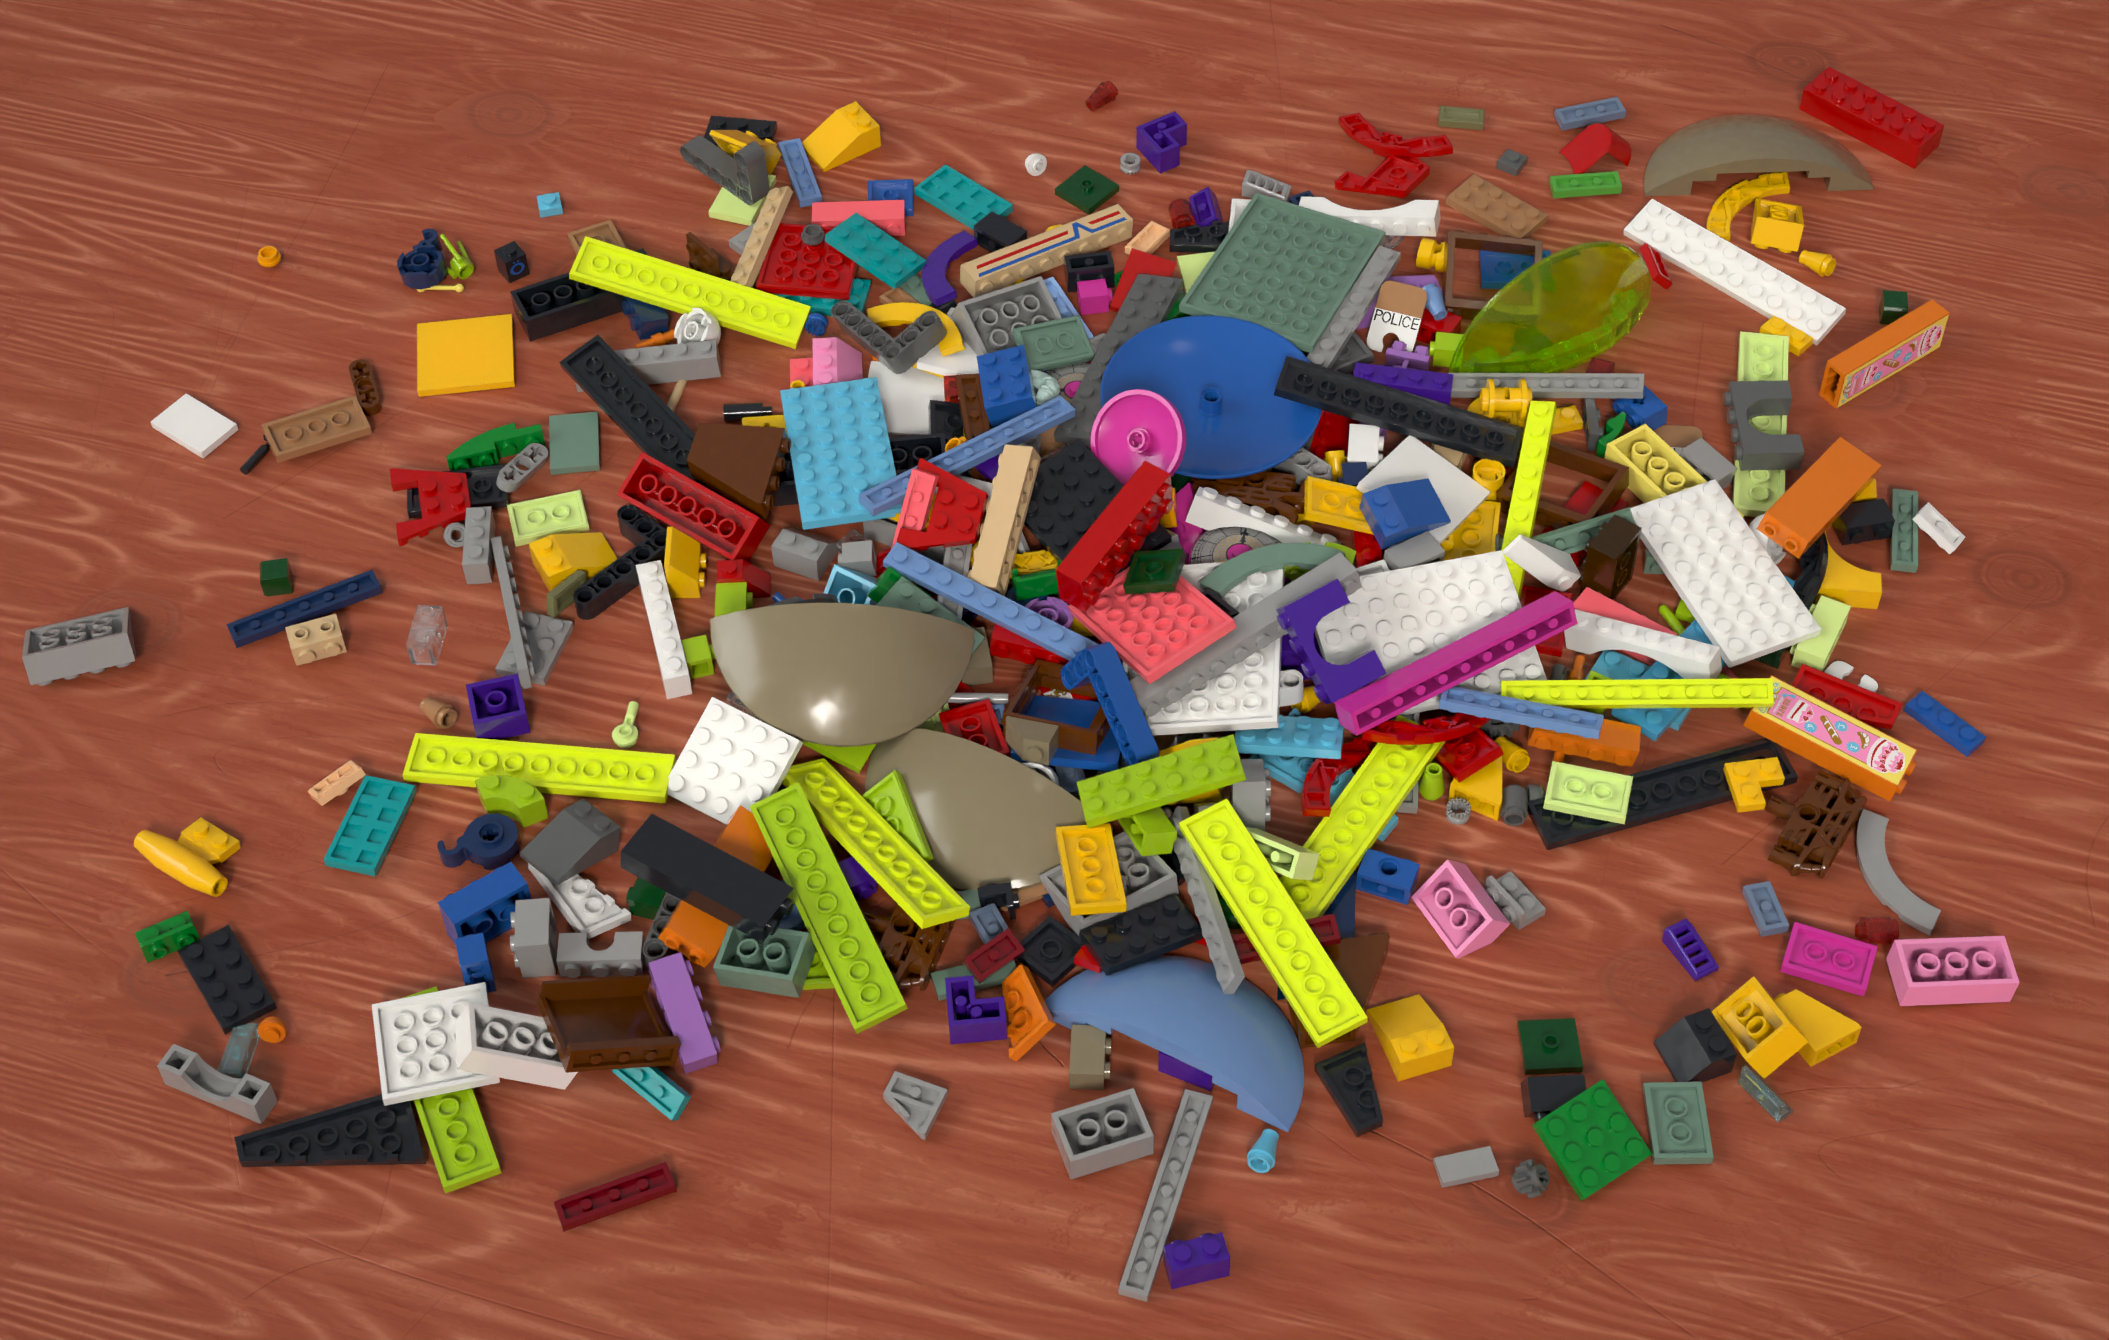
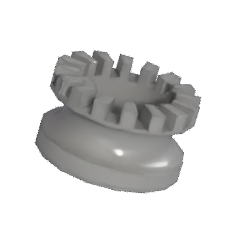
[1120,153,1141,175]
[1446,798,1471,825]

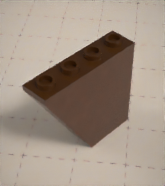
[687,423,791,520]
[1286,933,1390,1049]

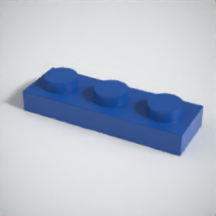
[1904,691,1986,757]

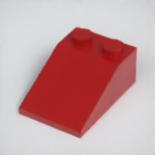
[938,699,1011,758]

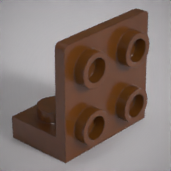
[686,232,736,281]

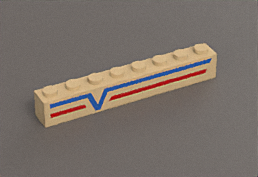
[960,204,1133,298]

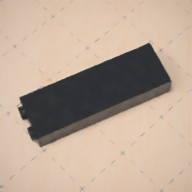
[621,814,795,943]

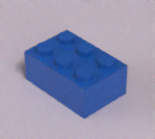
[977,345,1038,428]
[438,862,531,945]

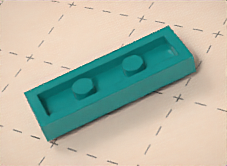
[612,1066,691,1121]

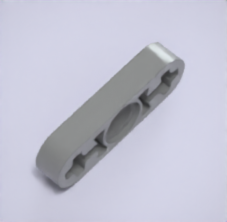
[496,443,548,492]

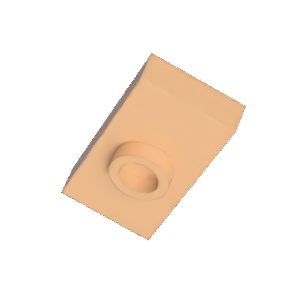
[1125,221,1170,255]
[308,760,366,806]

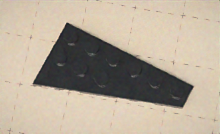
[234,1094,426,1167]

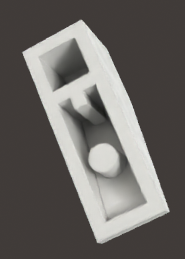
[1503,534,1581,592]

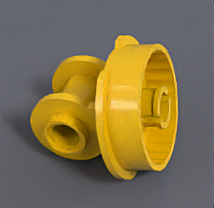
[1467,379,1532,452]

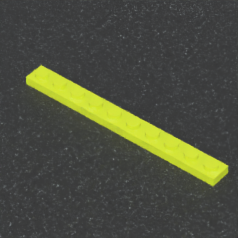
[1501,401,1557,601]
[1501,678,1774,709]

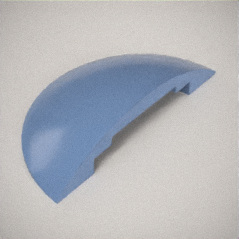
[1045,955,1304,1132]

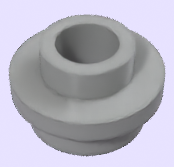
[443,522,465,547]

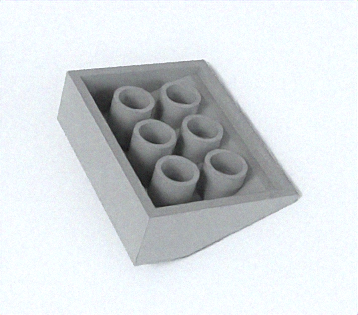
[951,276,1062,356]
[22,607,136,686]
[1039,831,1179,937]

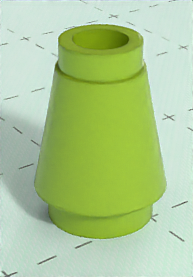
[1418,763,1445,801]

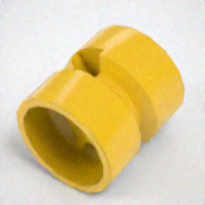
[1416,237,1456,273]
[1472,459,1506,502]

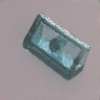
[217,1023,260,1078]
[1738,1065,1793,1122]

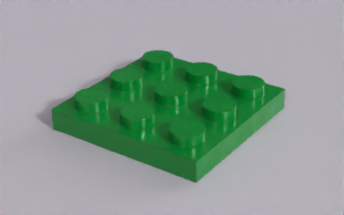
[1532,1079,1652,1201]

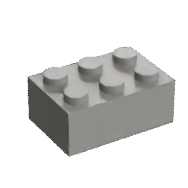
[1051,1088,1154,1180]

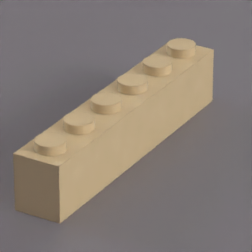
[967,444,1041,597]

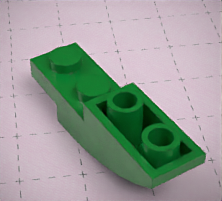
[446,423,546,470]

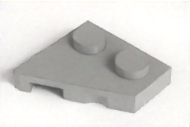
[883,1071,948,1140]

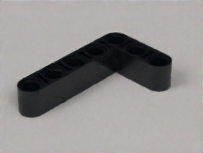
[573,505,667,620]

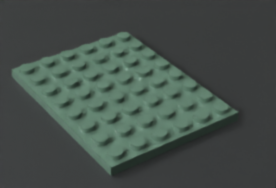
[1179,193,1386,353]

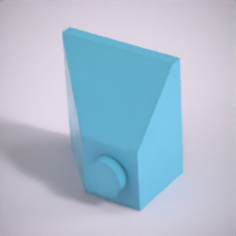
[823,564,877,605]

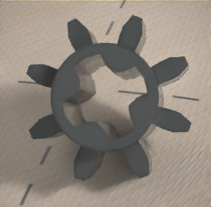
[1512,1159,1550,1199]

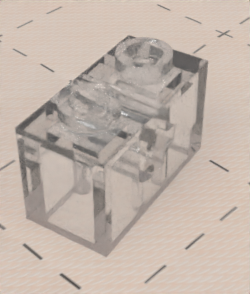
[406,605,448,666]

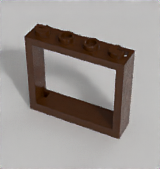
[1442,230,1543,327]
[1497,441,1629,530]
[1001,659,1111,755]

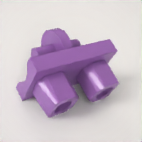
[1385,341,1430,371]

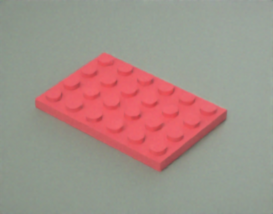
[1068,567,1237,684]

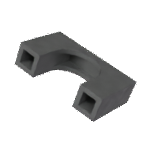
[1723,380,1804,471]

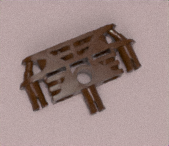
[1192,468,1306,523]
[1765,770,1867,879]
[864,879,962,992]

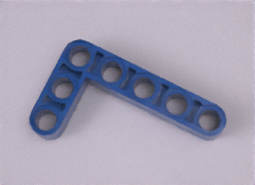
[1060,642,1160,766]

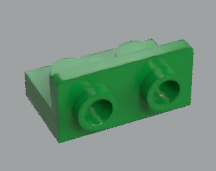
[135,911,200,963]

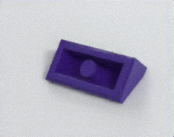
[1189,187,1224,227]

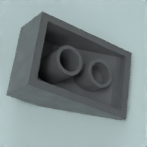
[520,798,621,885]

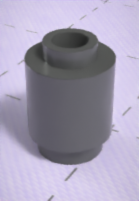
[1501,784,1528,826]

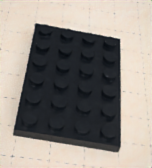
[1024,440,1172,576]

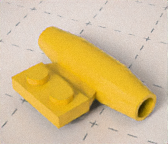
[134,817,241,897]

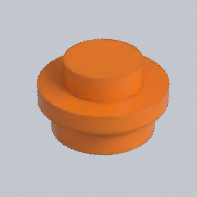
[257,1016,287,1043]

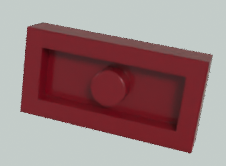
[963,928,1025,984]

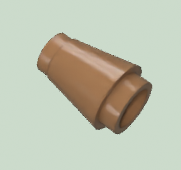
[420,697,457,729]

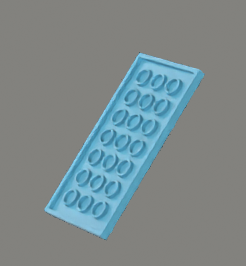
[780,377,902,530]

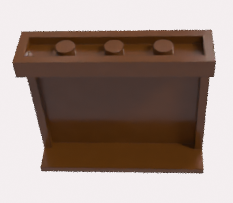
[537,975,681,1073]

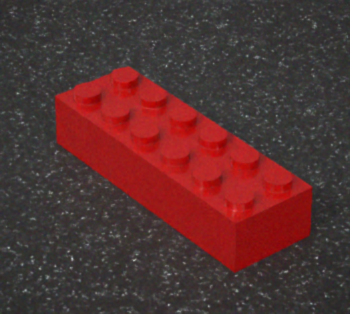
[1799,67,1944,169]
[616,452,770,562]
[1056,461,1174,612]

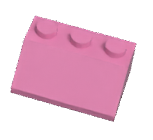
[812,337,863,386]
[1411,859,1510,959]

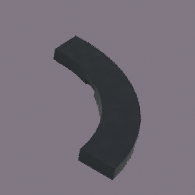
[1793,532,1828,610]

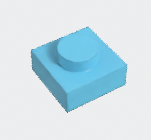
[536,192,563,218]

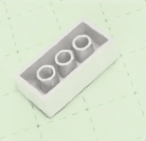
[455,1003,578,1090]

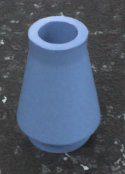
[1422,284,1447,320]

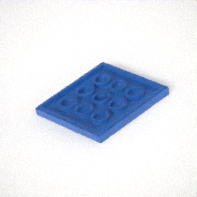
[1011,695,1122,772]

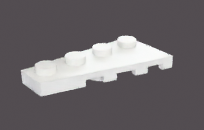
[528,863,631,939]

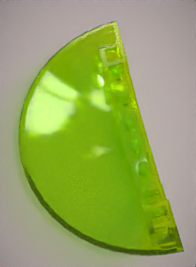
[1449,241,1651,373]

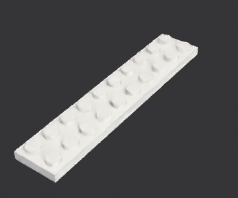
[1624,199,1846,346]

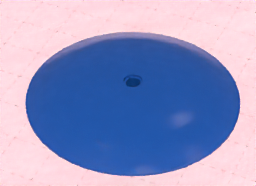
[1100,315,1322,479]

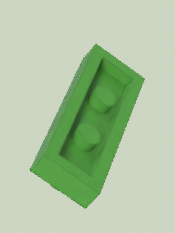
[1549,171,1622,199]

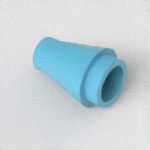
[1247,1129,1279,1173]

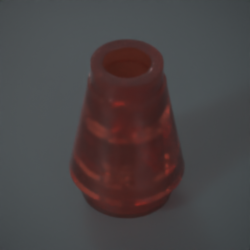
[1085,81,1118,112]

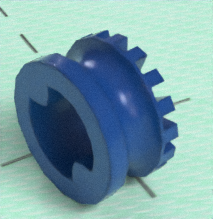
[804,313,828,337]

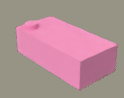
[1886,936,2020,1006]

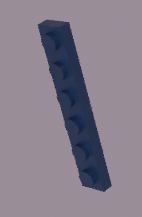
[226,569,383,648]

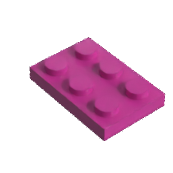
[1780,922,1878,997]

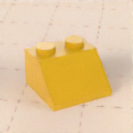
[664,527,707,599]

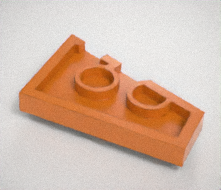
[1002,964,1056,1062]

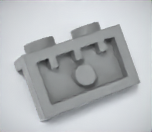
[1485,871,1546,930]

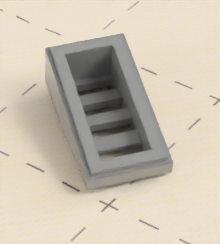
[1242,170,1292,202]

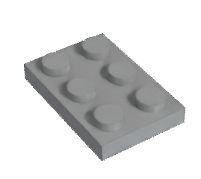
[495,611,574,686]

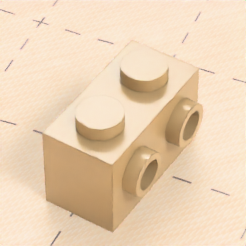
[285,614,347,666]

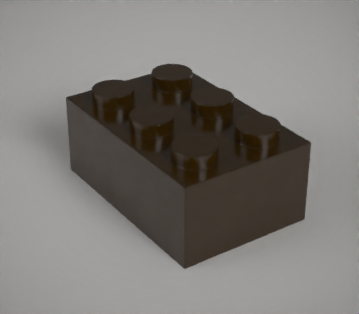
[1579,515,1642,601]

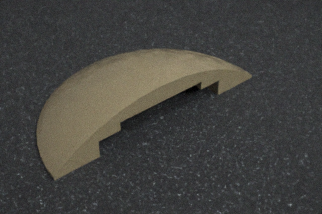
[1643,114,1874,196]
[710,603,974,747]
[865,728,1114,891]

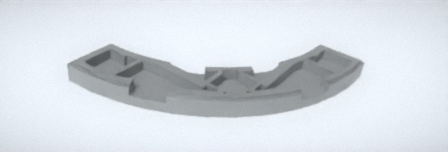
[1855,809,1941,936]

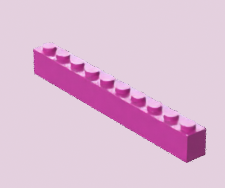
[1334,591,1578,736]

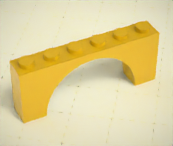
[1815,479,1882,609]

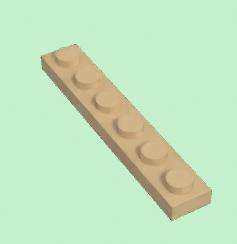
[730,186,793,288]

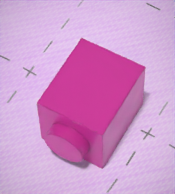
[1077,279,1113,315]

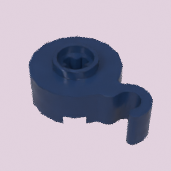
[397,229,447,289]
[437,814,521,870]

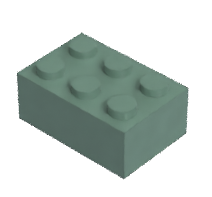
[713,925,816,998]

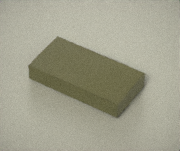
[1438,106,1485,130]
[547,569,586,618]

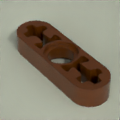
[349,359,382,416]

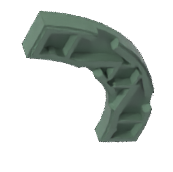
[1200,543,1346,598]

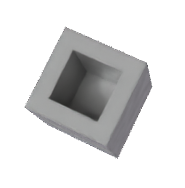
[838,540,877,576]

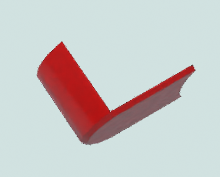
[1559,123,1632,174]

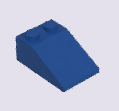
[1359,478,1451,550]

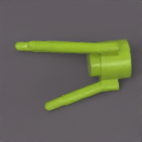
[440,234,475,279]

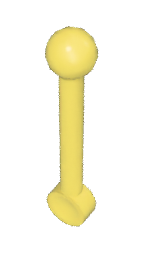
[417,283,464,293]

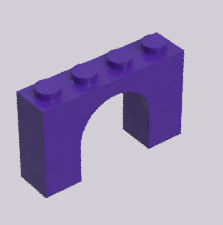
[1353,362,1454,405]
[1276,579,1387,704]

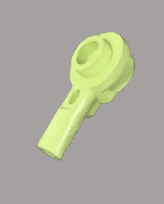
[612,701,639,748]

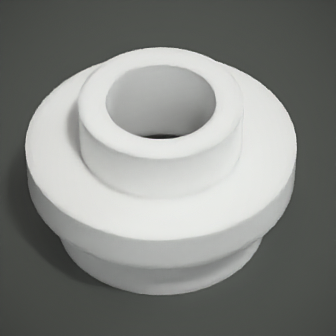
[1025,153,1047,176]

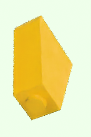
[1448,756,1502,821]
[1774,989,1862,1067]

